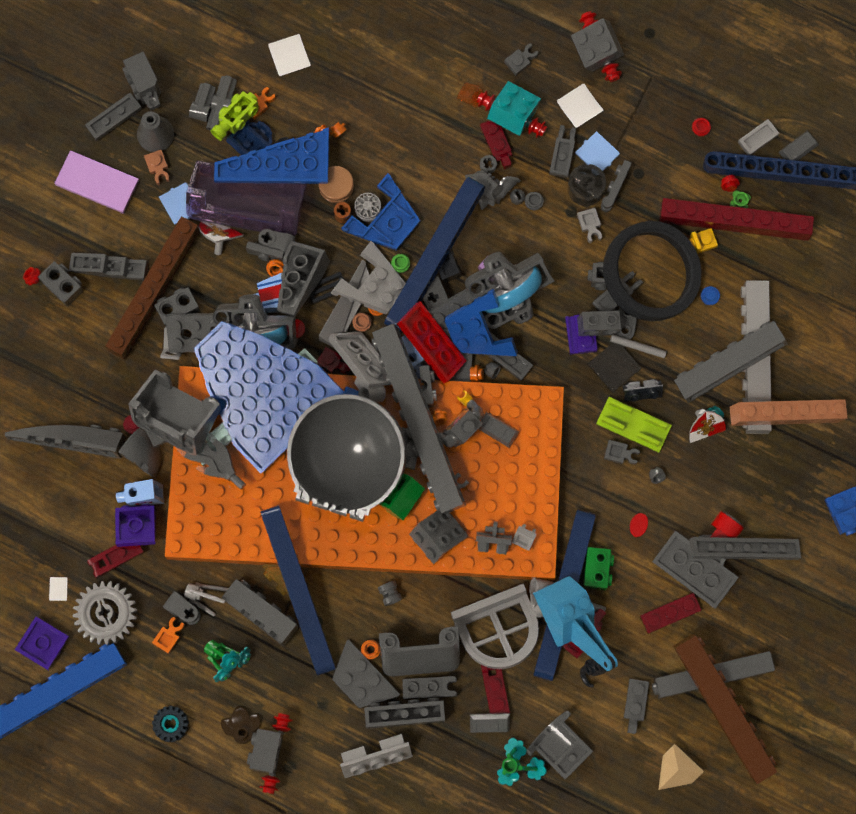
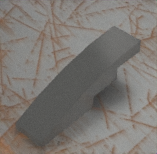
[69,253,149,280]

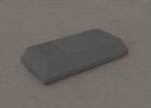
[779,130,819,161]
[479,412,519,448]
[470,713,510,733]

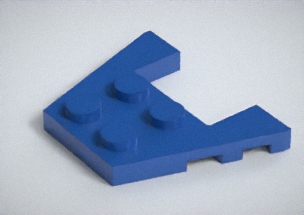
[341,173,420,251]
[445,289,518,356]

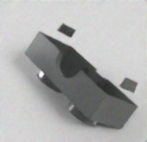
[415,365,437,408]

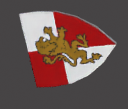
[199,221,243,255]
[689,409,726,443]

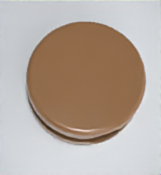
[319,166,354,203]

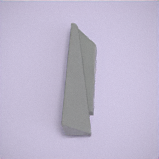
[319,260,369,348]

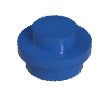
[701,286,720,305]

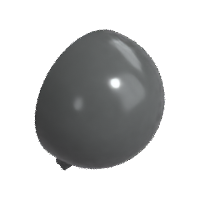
[287,394,407,522]

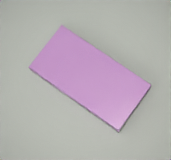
[54,151,139,214]

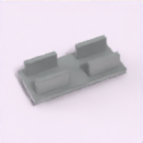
[340,734,413,778]

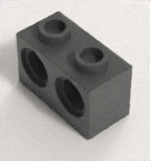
[38,261,83,307]
[154,287,200,327]
[577,311,621,336]

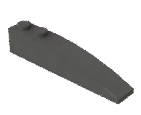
[5,425,125,459]

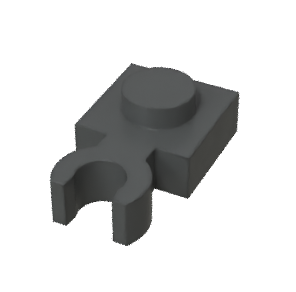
[504,44,538,76]
[604,440,640,465]

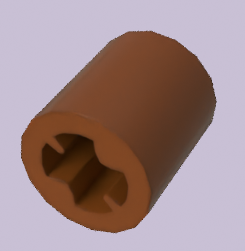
[334,202,351,223]

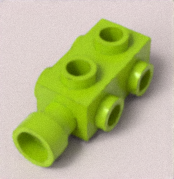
[210,91,259,141]

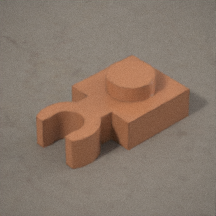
[144,150,170,185]

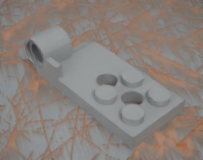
[328,331,389,403]

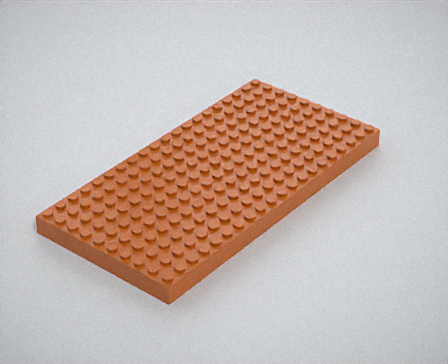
[165,366,564,581]

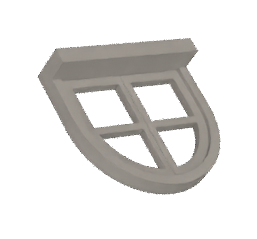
[451,584,539,669]

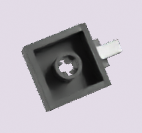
[122,51,161,111]

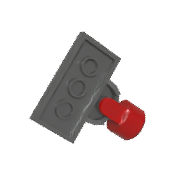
[652,511,744,608]

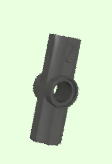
[206,76,237,131]

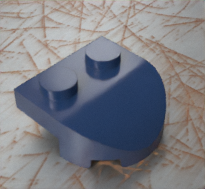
[226,120,272,155]

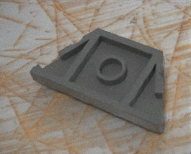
[332,639,400,709]

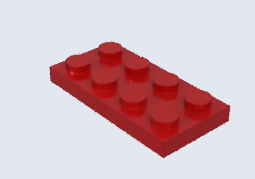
[397,301,467,384]

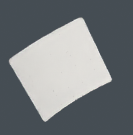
[268,34,311,76]
[557,84,603,128]

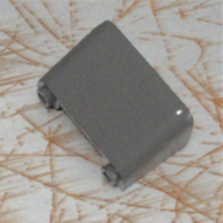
[128,370,221,456]
[379,626,460,677]

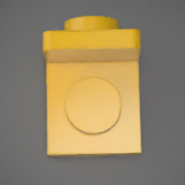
[689,228,718,254]

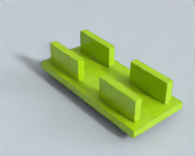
[596,397,672,453]

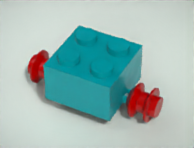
[477,81,547,138]

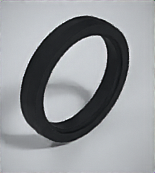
[603,221,702,321]

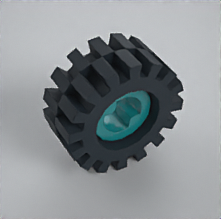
[152,706,189,742]

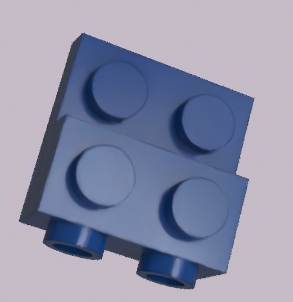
[825,486,856,536]

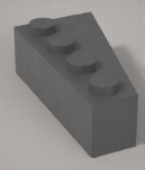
[221,579,299,647]

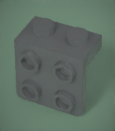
[409,511,468,564]

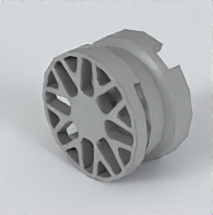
[355,193,381,222]

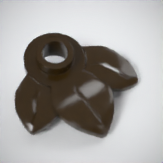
[221,706,260,744]

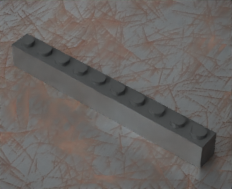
[372,324,467,514]

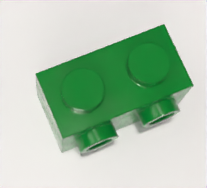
[379,473,425,521]
[583,547,614,591]

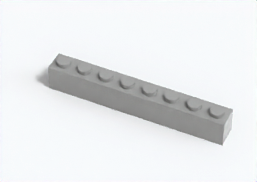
[740,281,771,434]

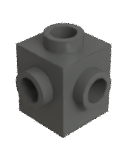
[587,262,607,290]

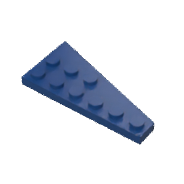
[214,127,329,184]

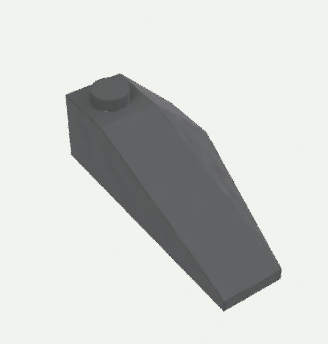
[277,241,330,316]

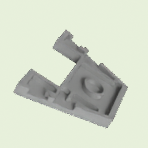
[331,241,406,315]

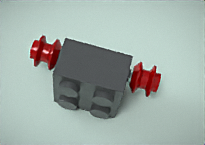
[571,11,624,82]
[247,713,293,794]

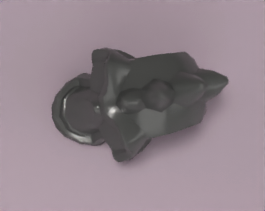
[465,170,521,210]

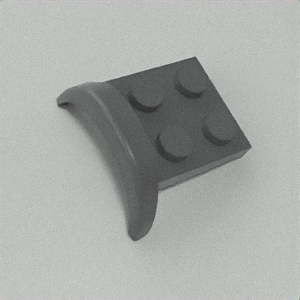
[527,711,593,780]

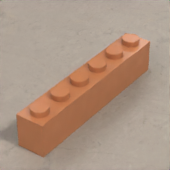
[730,400,847,426]

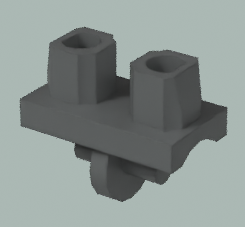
[476,521,512,555]

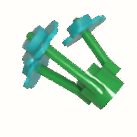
[204,640,251,682]
[497,738,547,786]

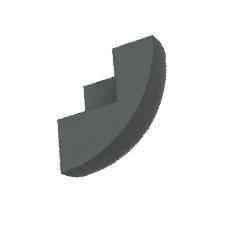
[119,428,162,479]

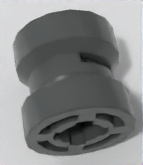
[378,581,403,606]

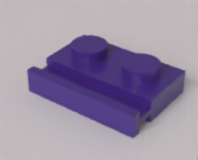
[565,315,597,355]

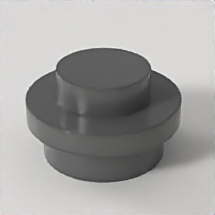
[525,192,544,211]

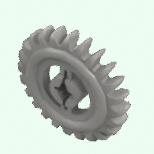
[73,581,137,645]

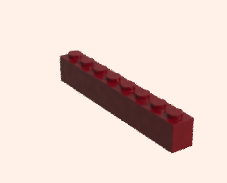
[659,198,814,241]

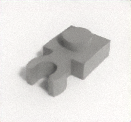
[577,208,602,243]

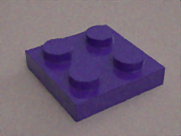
[15,617,70,671]

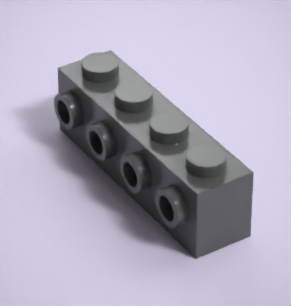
[364,698,445,729]

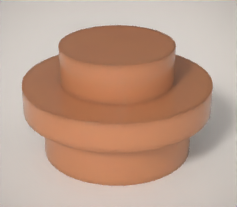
[352,313,371,332]

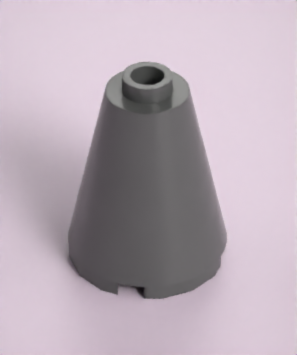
[137,111,174,152]

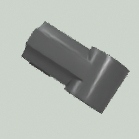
[189,83,216,122]

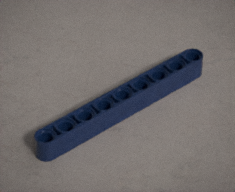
[703,151,856,190]
[384,177,486,334]
[260,505,336,676]
[533,510,596,681]

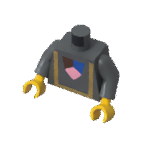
[438,390,484,448]

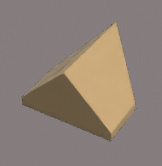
[658,744,704,790]

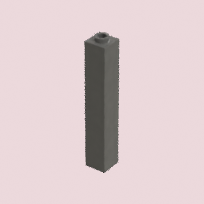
[652,651,775,699]

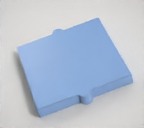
[575,131,620,175]
[159,182,202,225]

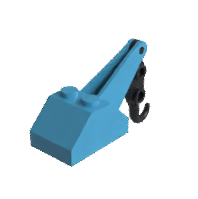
[533,576,618,688]

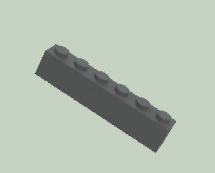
[674,321,788,403]

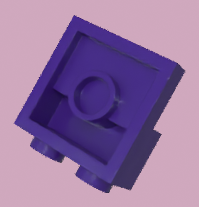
[115,504,156,547]

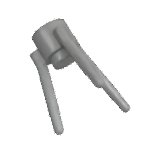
[184,582,229,616]

